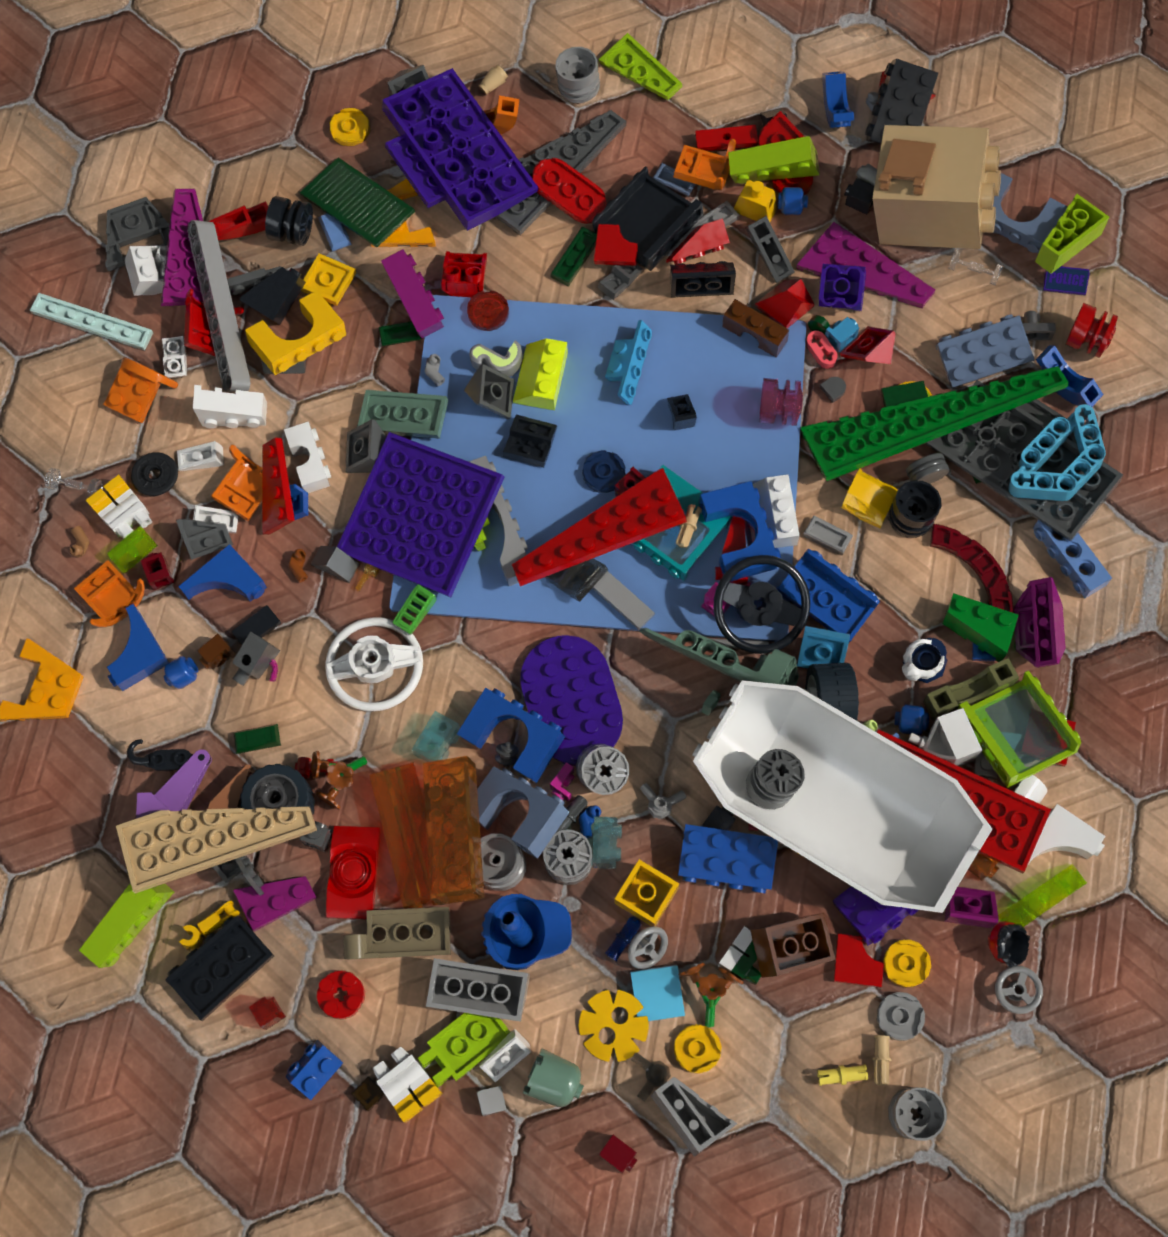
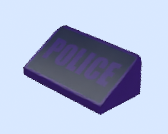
[1043,266,1090,296]

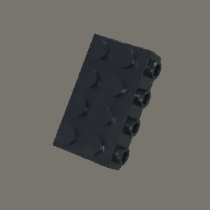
[865,58,938,144]
[165,915,275,1021]

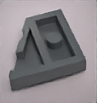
[176,518,233,560]

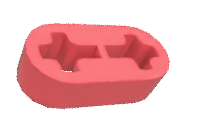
[806,331,837,369]

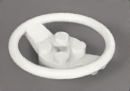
[325,617,423,711]

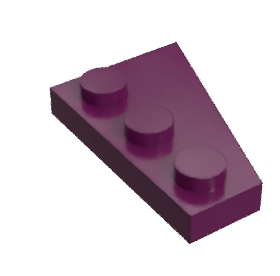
[233,876,317,932]

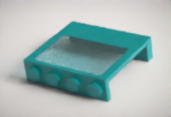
[632,465,733,581]

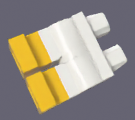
[86,474,152,541]
[373,1047,443,1123]

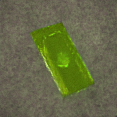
[107,526,158,574]

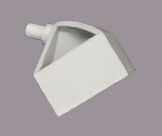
[908,708,982,767]

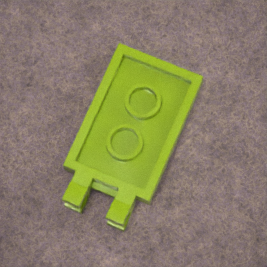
[418,1013,510,1088]

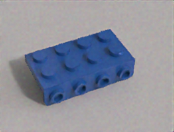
[777,549,880,643]
[678,824,778,893]

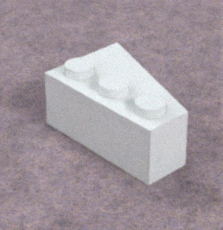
[193,385,267,428]

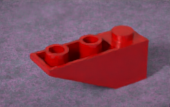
[666,218,730,265]

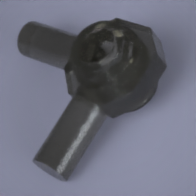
[631,1052,671,1102]

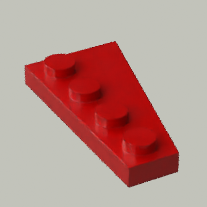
[262,437,295,535]

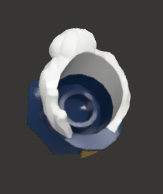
[902,638,948,683]

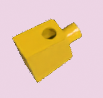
[734,180,777,222]

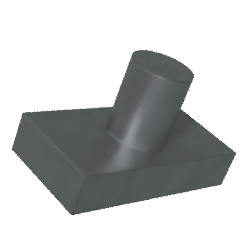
[1022,311,1056,340]

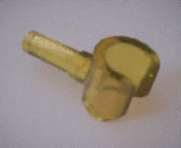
[355,564,380,591]

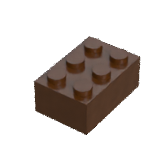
[750,913,836,978]

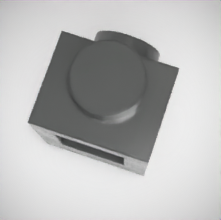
[300,821,333,853]

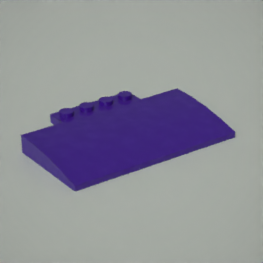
[382,68,538,231]

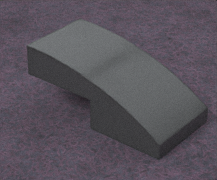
[598,264,643,300]

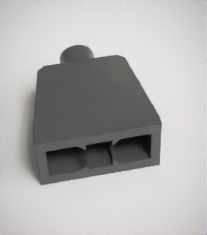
[232,632,281,686]

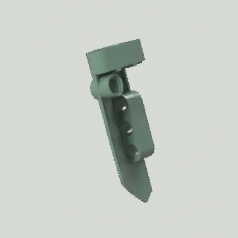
[639,628,799,686]

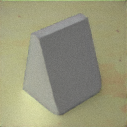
[477,1086,507,1116]

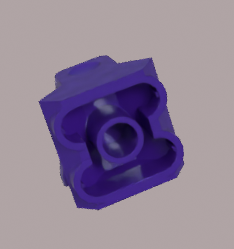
[819,264,866,311]

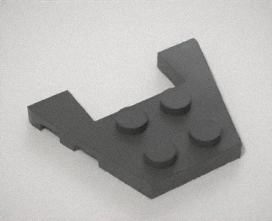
[105,197,170,272]

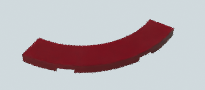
[930,523,1014,613]

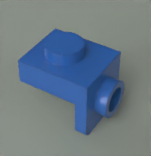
[289,484,309,520]

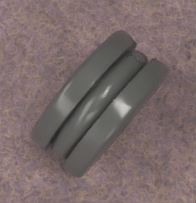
[906,453,950,484]

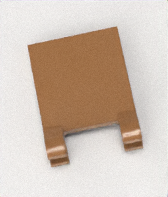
[879,139,936,195]

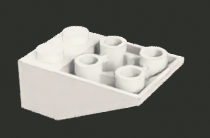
[124,246,167,296]

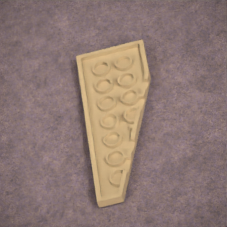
[116,807,317,894]

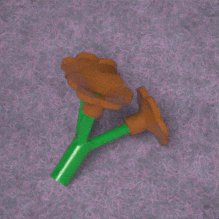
[311,751,367,810]
[678,962,744,1027]

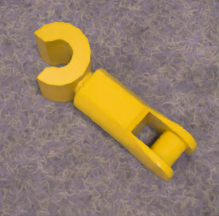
[179,901,240,951]

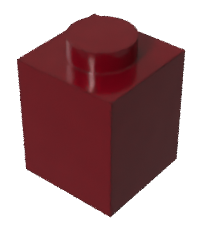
[599,1134,638,1174]

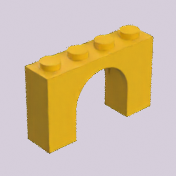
[245,290,346,375]

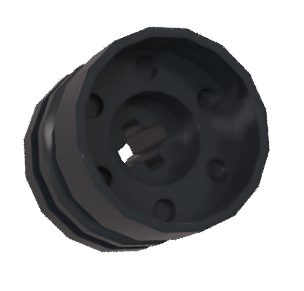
[265,196,313,246]
[888,480,942,538]

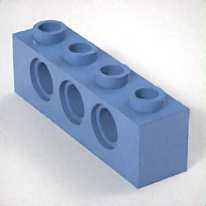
[1033,509,1112,598]

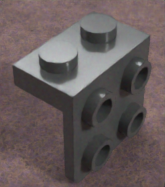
[213,856,264,896]

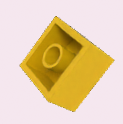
[614,859,679,926]

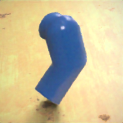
[579,805,601,838]

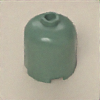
[523,1048,584,1107]

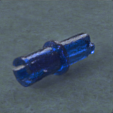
[605,917,642,962]

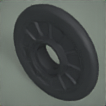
[131,452,178,496]

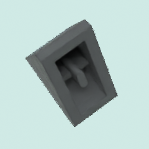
[311,546,360,583]

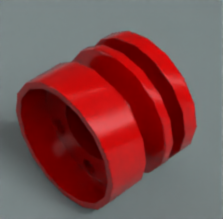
[1065,303,1118,358]

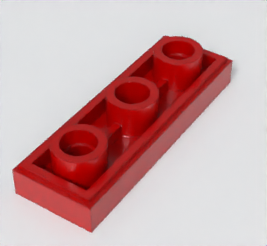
[695,125,758,151]

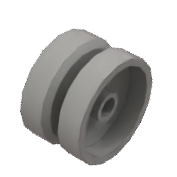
[470,833,526,891]

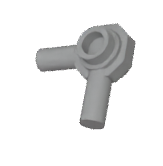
[640,783,686,819]

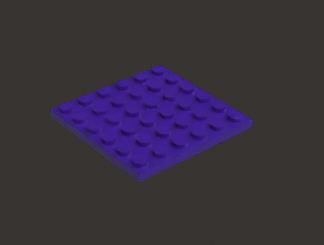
[337,432,505,598]

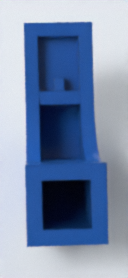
[822,71,854,128]

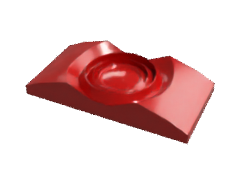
[326,826,380,920]

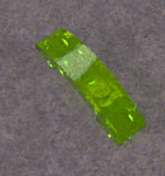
[998,864,1087,927]

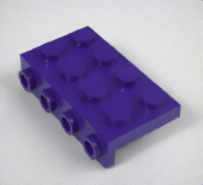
[833,886,919,946]

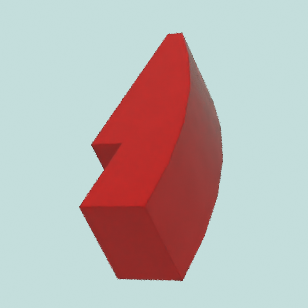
[208,201,268,240]

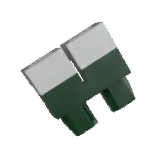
[718,926,761,985]

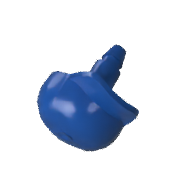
[481,894,572,971]

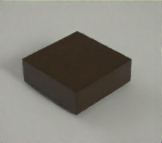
[351,1076,385,1112]

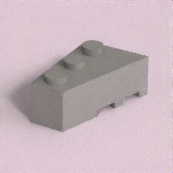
[651,1077,737,1157]

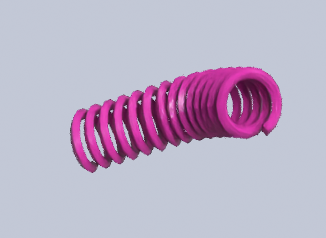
[269,660,278,682]

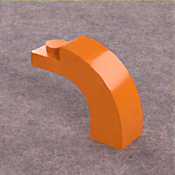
[484,95,519,135]

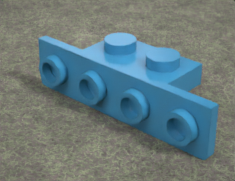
[605,320,652,405]

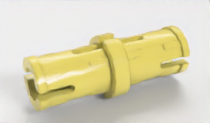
[817,1064,868,1086]

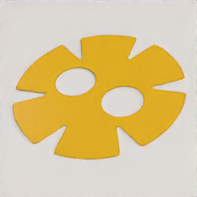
[579,990,649,1062]

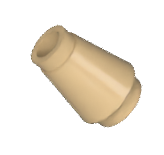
[478,65,508,95]

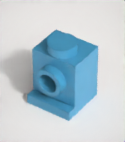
[825,317,859,353]

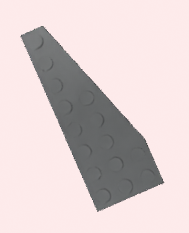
[495,110,626,236]

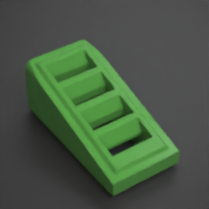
[392,584,437,635]

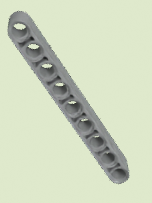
[187,220,250,392]

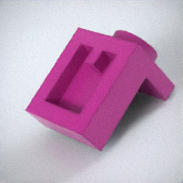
[550,762,575,802]

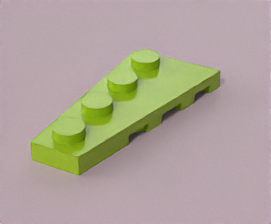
[598,33,683,100]

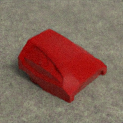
[441,251,487,298]

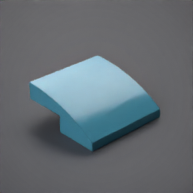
[630,965,685,1021]

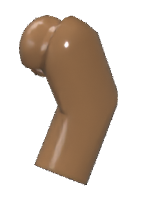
[70,526,90,558]

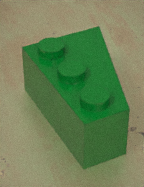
[942,593,1018,662]

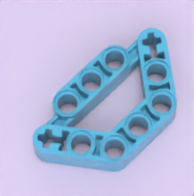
[1008,404,1106,501]

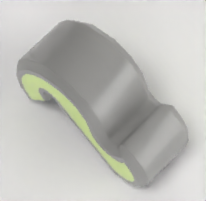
[469,340,523,377]

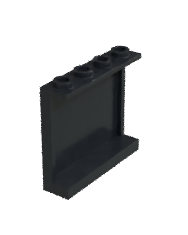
[592,166,704,271]

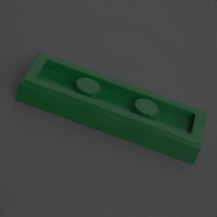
[551,226,597,287]

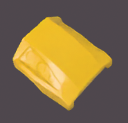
[841,469,898,529]

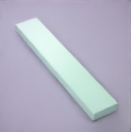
[30,293,153,351]

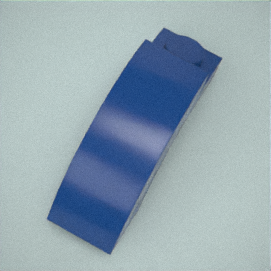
[1036,345,1104,407]

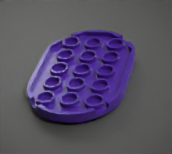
[520,635,623,766]

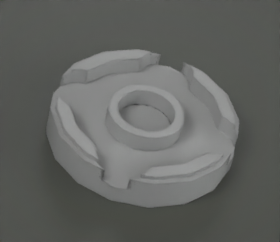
[877,992,925,1041]

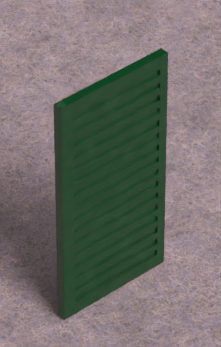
[300,157,415,248]

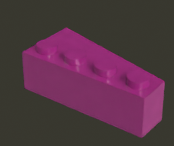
[381,249,444,338]

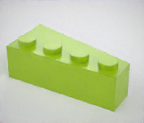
[728,136,820,184]
[1035,194,1109,274]
[79,883,175,968]

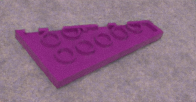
[161,189,203,306]
[796,222,935,308]

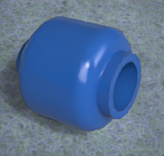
[777,187,808,215]
[163,656,199,689]
[895,705,929,736]

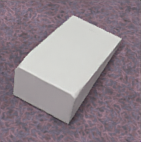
[177,441,224,471]
[193,505,239,533]
[479,1029,531,1082]

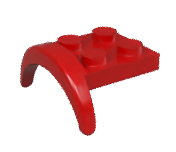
[184,289,244,357]

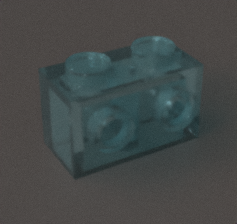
[412,711,460,768]
[592,817,622,869]

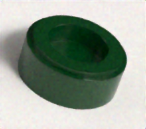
[808,315,830,335]

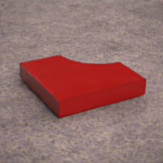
[594,224,638,266]
[833,934,884,988]

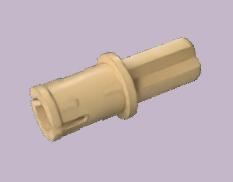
[676,505,702,548]
[872,1035,892,1085]

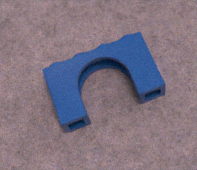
[698,481,781,581]
[457,687,565,783]

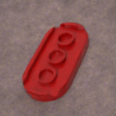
[532,158,607,224]

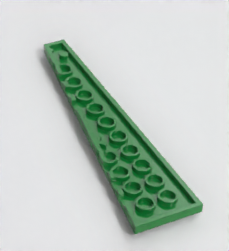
[800,366,1068,482]

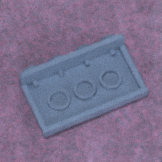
[935,314,1035,389]

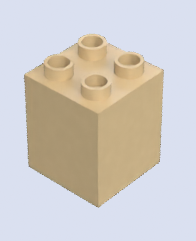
[872,125,1001,249]

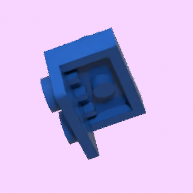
[285,1040,343,1100]

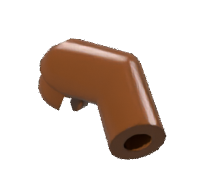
[289,549,308,583]

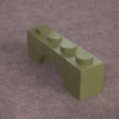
[923,658,1019,721]

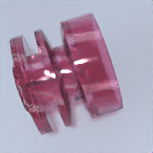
[759,378,803,426]

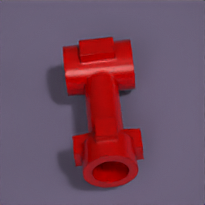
[294,757,338,779]

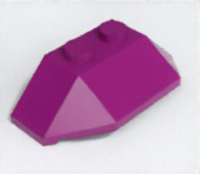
[1014,577,1066,668]

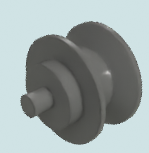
[495,742,519,767]

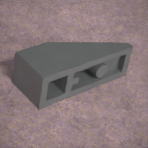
[745,216,795,283]

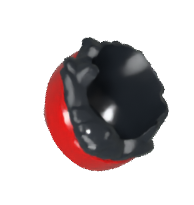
[988,921,1030,968]

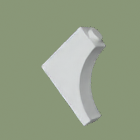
[1028,804,1106,864]

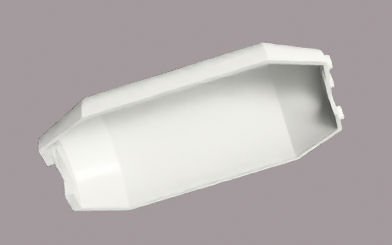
[692,680,992,913]

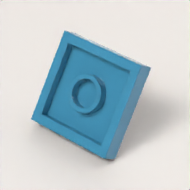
[797,626,850,668]

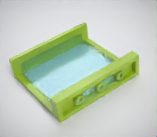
[958,670,1081,788]

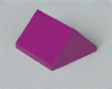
[944,887,999,928]

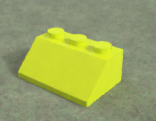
[513,338,568,411]

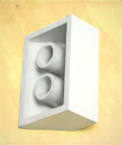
[749,475,799,548]

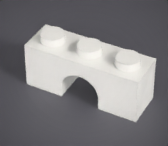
[284,422,331,493]

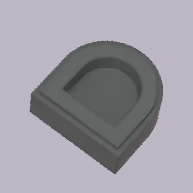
[820,377,846,403]

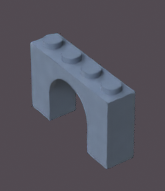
[993,173,1068,253]
[462,766,569,859]

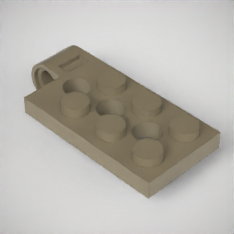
[343,907,451,960]

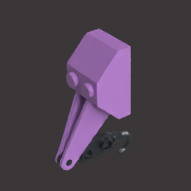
[127,739,212,819]

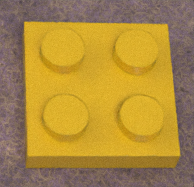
[301,253,356,306]

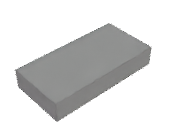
[803,516,853,555]

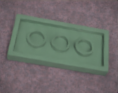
[357,390,448,439]

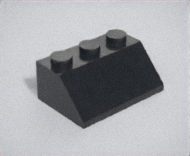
[670,261,736,298]

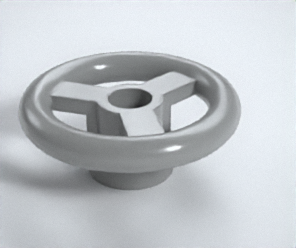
[628,926,668,969]
[995,966,1043,1014]

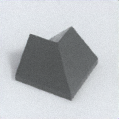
[387,65,429,96]
[464,364,514,419]
[346,419,386,473]

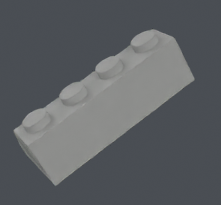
[426,958,530,1022]

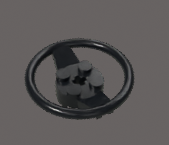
[713,555,810,654]

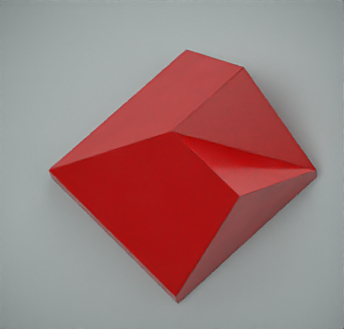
[755,279,814,329]
[839,326,896,364]

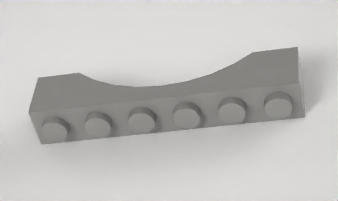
[469,456,528,586]

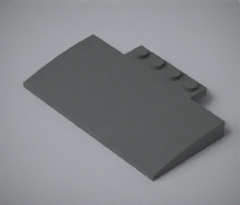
[925,380,1123,541]

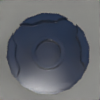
[582,450,626,493]

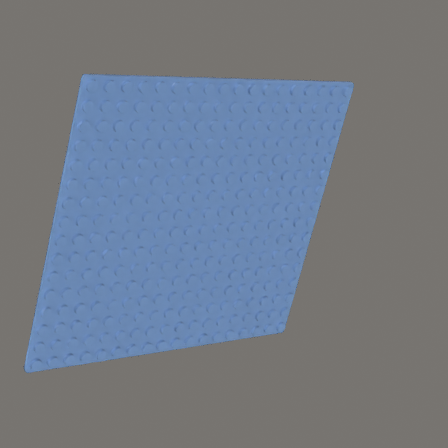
[390,295,806,642]

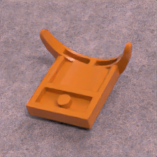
[673,139,736,191]
[103,357,178,423]
[211,445,262,521]
[74,560,145,627]

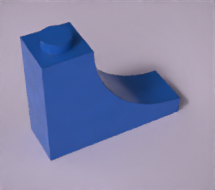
[178,544,267,602]
[107,604,169,691]

